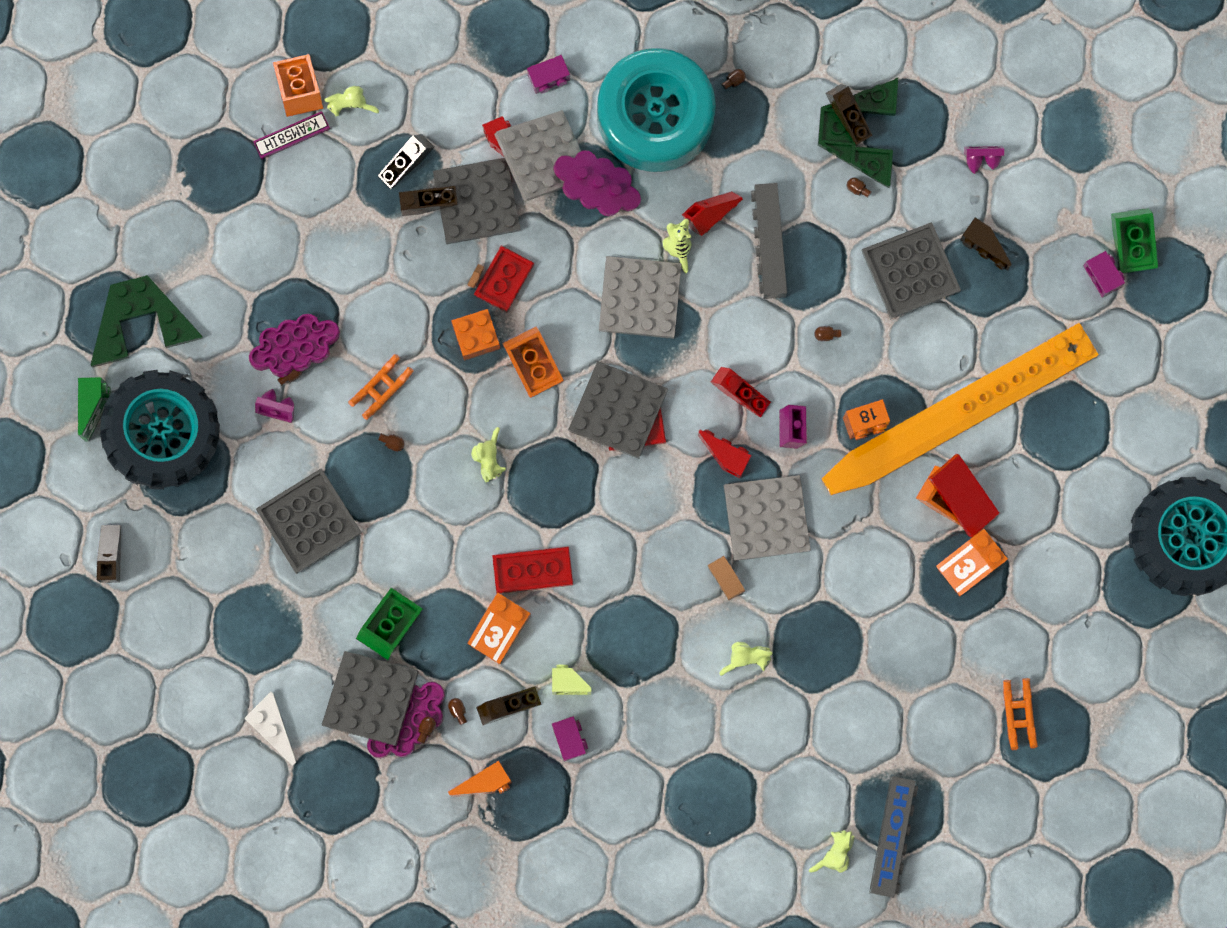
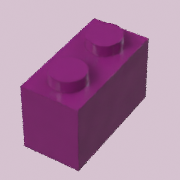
[527,55,570,94]
[1083,251,1125,298]
[779,405,807,449]
[552,716,588,762]

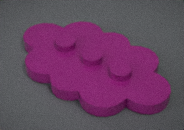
[553,150,641,217]
[249,314,340,377]
[367,682,445,759]

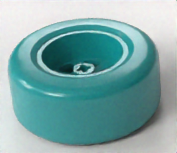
[597,48,716,172]

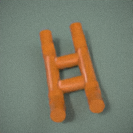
[348,354,414,420]
[1003,678,1038,750]

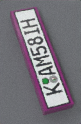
[253,111,330,160]

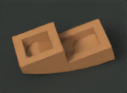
[707,556,745,600]

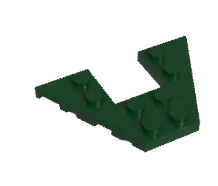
[818,78,898,188]
[90,275,203,368]

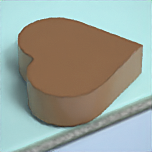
[468,264,484,288]

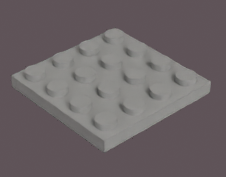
[494,110,581,202]
[599,256,681,339]
[724,475,810,561]

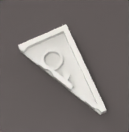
[244,692,296,766]

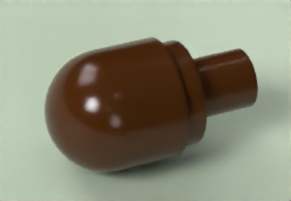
[721,69,746,90]
[846,177,872,198]
[814,326,841,341]
[277,369,302,386]
[378,433,405,452]
[448,698,467,725]
[417,716,436,744]

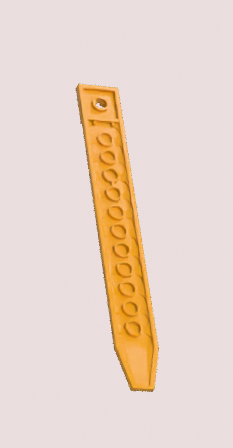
[822,323,1099,495]

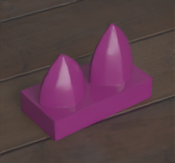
[964,146,1004,174]
[255,389,294,423]

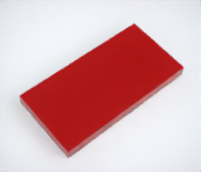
[928,454,999,537]
[492,547,573,594]

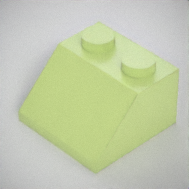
[552,665,591,695]

